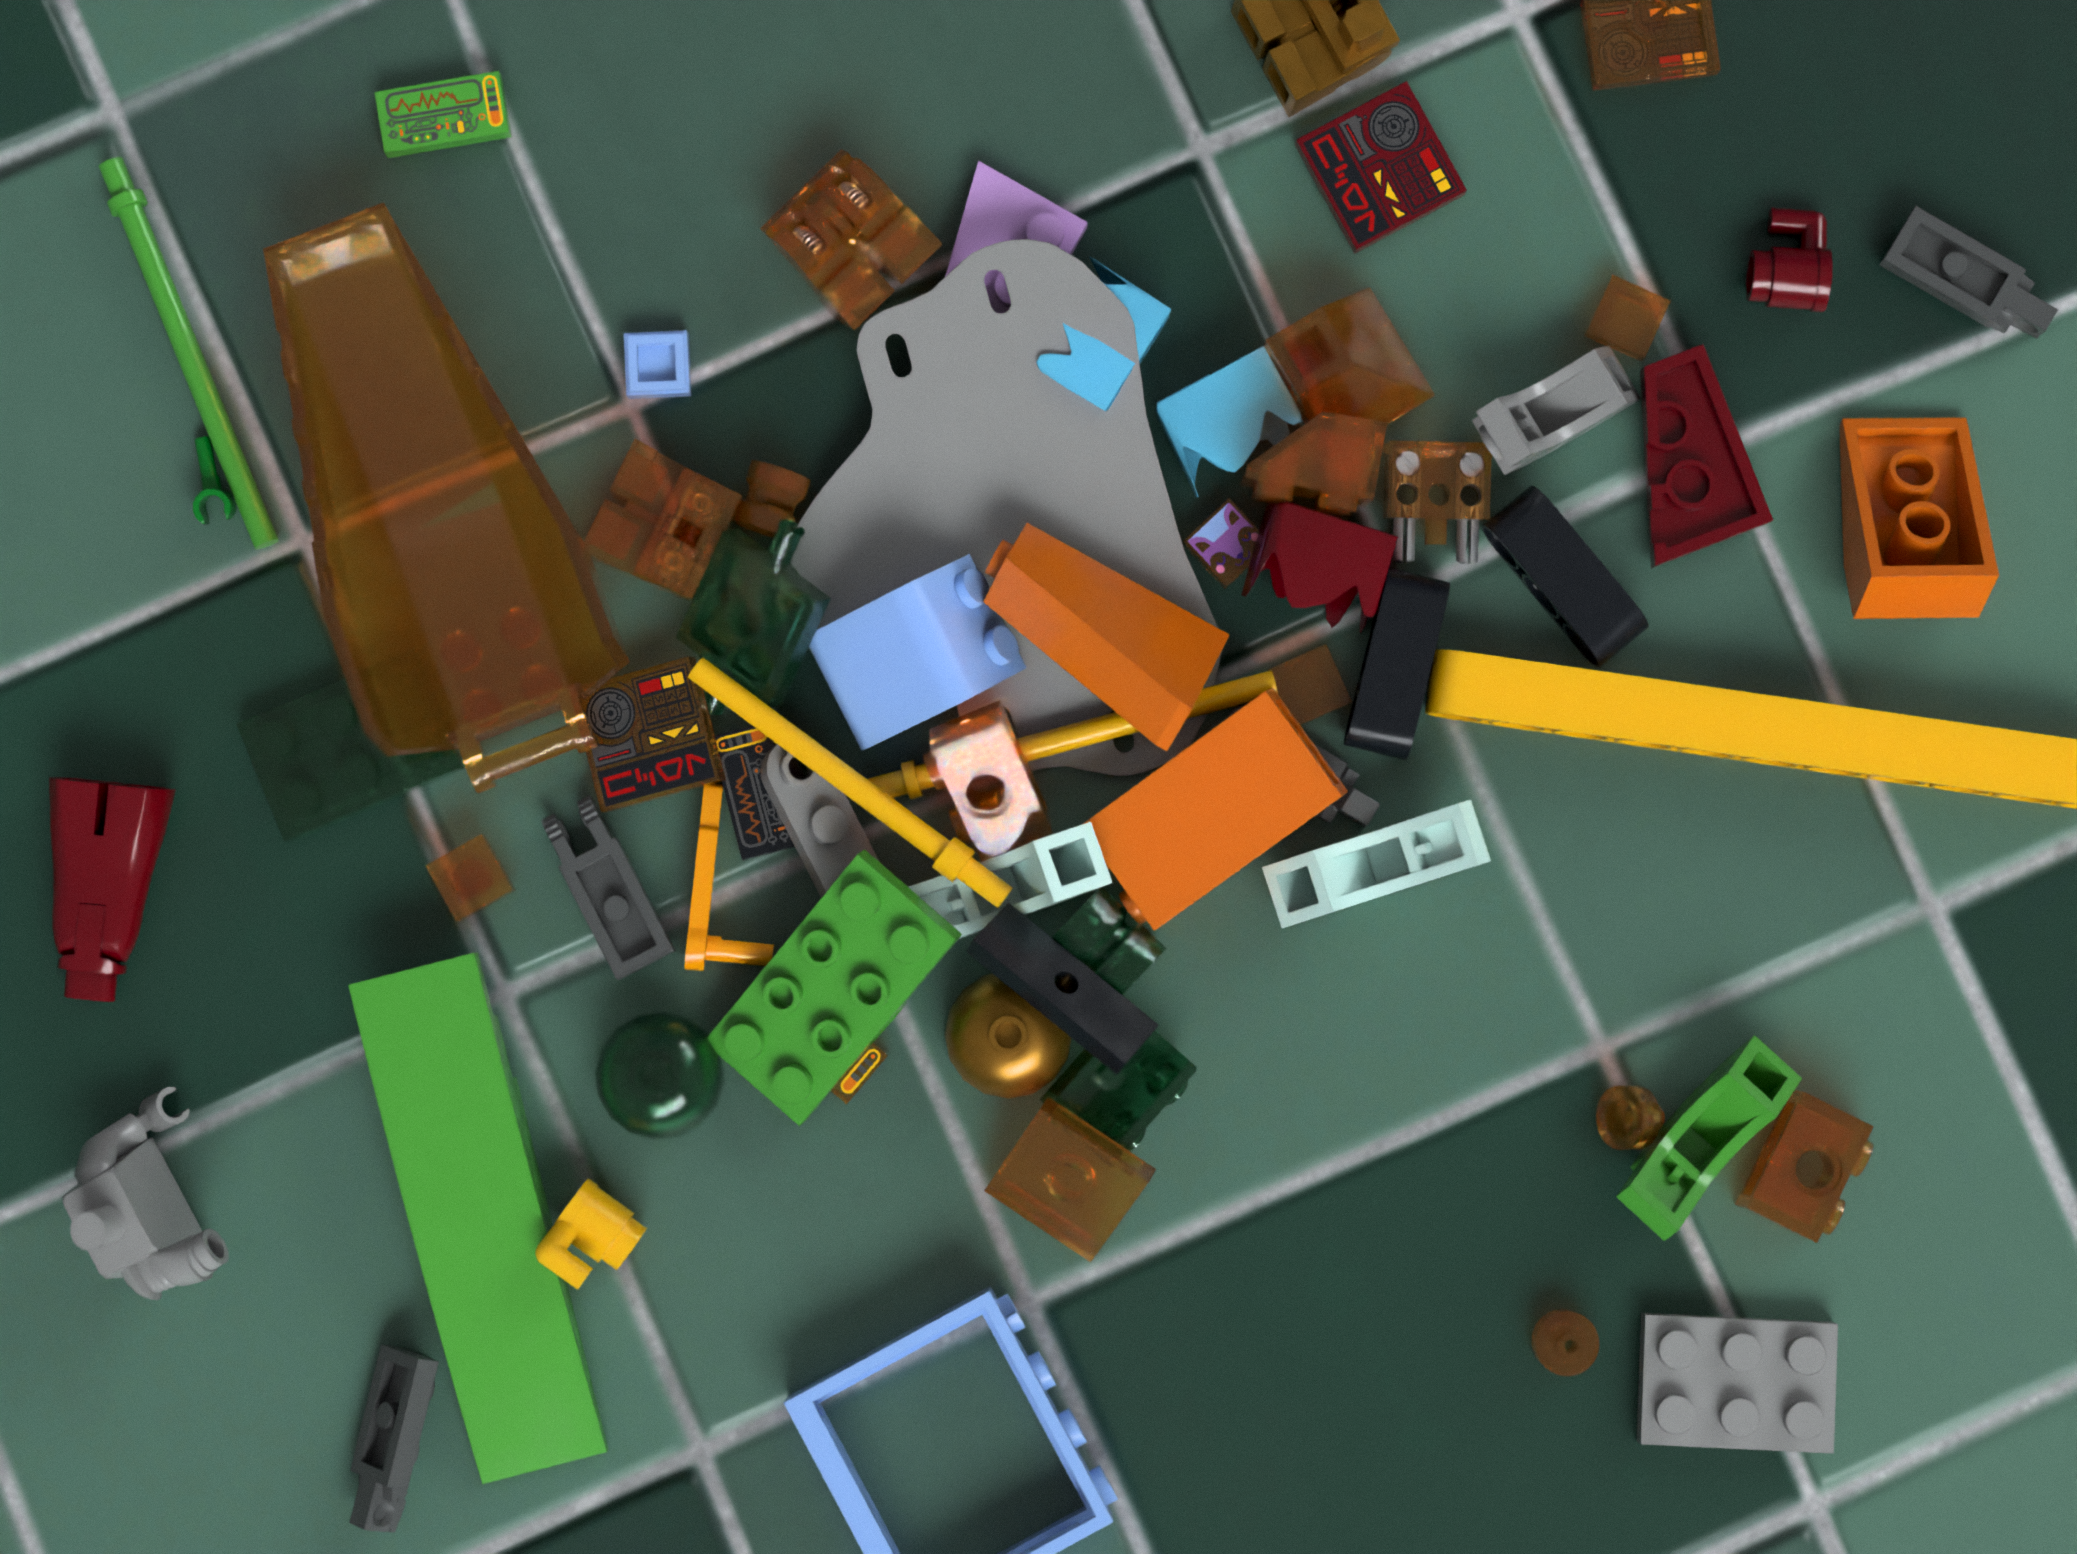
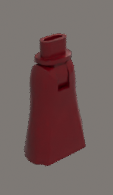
[49,777,176,1002]

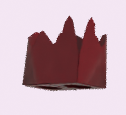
[1241,501,1398,634]

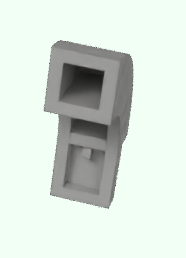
[1472,345,1641,475]

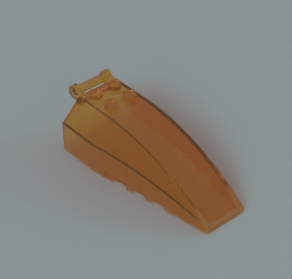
[263,203,630,794]

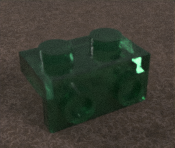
[1040,1031,1197,1164]

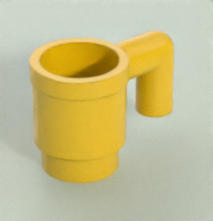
[535,1178,647,1290]

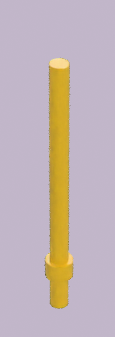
[688,657,1013,908]

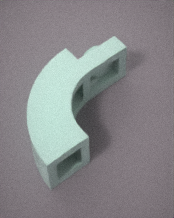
[1262,800,1491,928]
[909,822,1113,938]

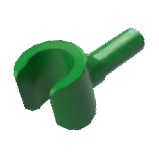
[193,436,237,525]

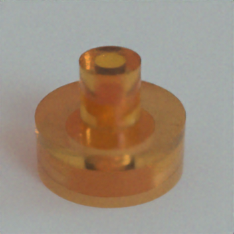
[1596,1085,1665,1150]
[1532,1309,1599,1376]

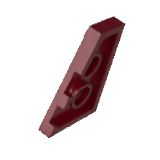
[1640,344,1774,569]

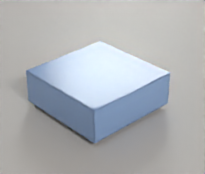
[624,330,692,399]

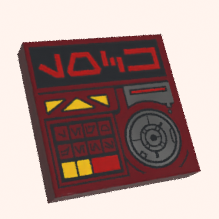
[1295,81,1467,254]

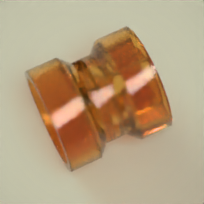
[731,460,811,542]

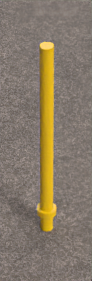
[868,670,1278,800]

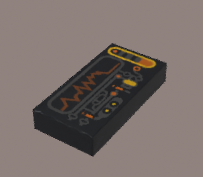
[710,726,795,861]

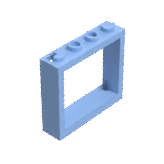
[784,1286,1118,1554]

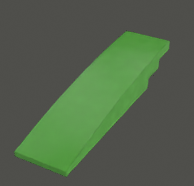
[348,953,609,1484]

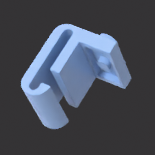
[804,554,1027,751]

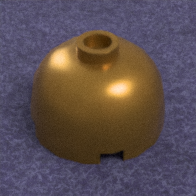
[945,974,1072,1099]

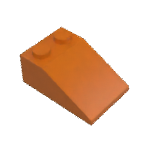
[1839,417,1999,619]

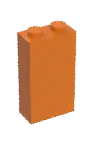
[1083,688,1348,931]

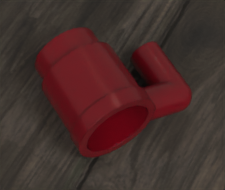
[1746,208,1833,312]

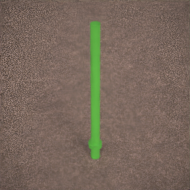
[99,157,279,550]

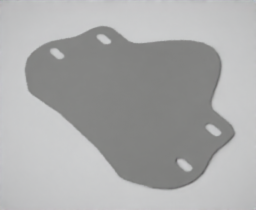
[785,239,1222,776]

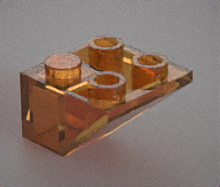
[1263,287,1435,461]
[1240,411,1387,517]

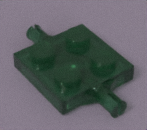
[676,519,831,716]

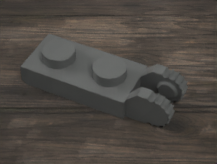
[542,795,676,980]

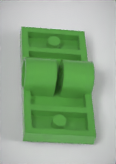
[704,849,962,1126]

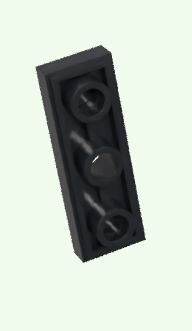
[966,903,1159,1075]

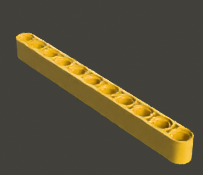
[1425,649,2077,809]

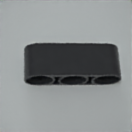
[1482,486,1649,668]
[1344,567,1450,760]

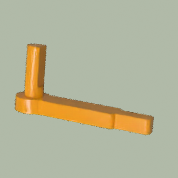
[684,783,774,971]

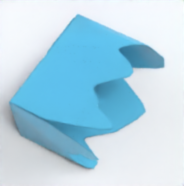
[1036,256,1171,412]
[1156,346,1312,498]

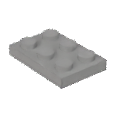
[1636,1313,1838,1454]

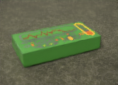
[374,71,512,158]

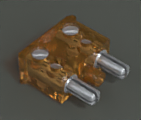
[1379,440,1493,565]

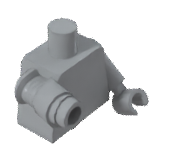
[62,1087,229,1300]

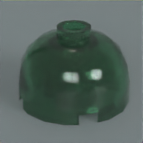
[595,1012,725,1140]

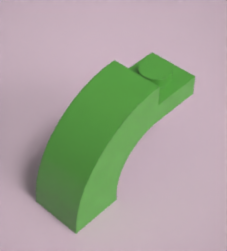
[1616,1035,1802,1241]

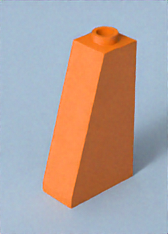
[983,523,1230,751]

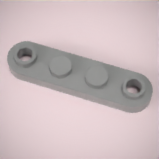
[760,744,880,898]

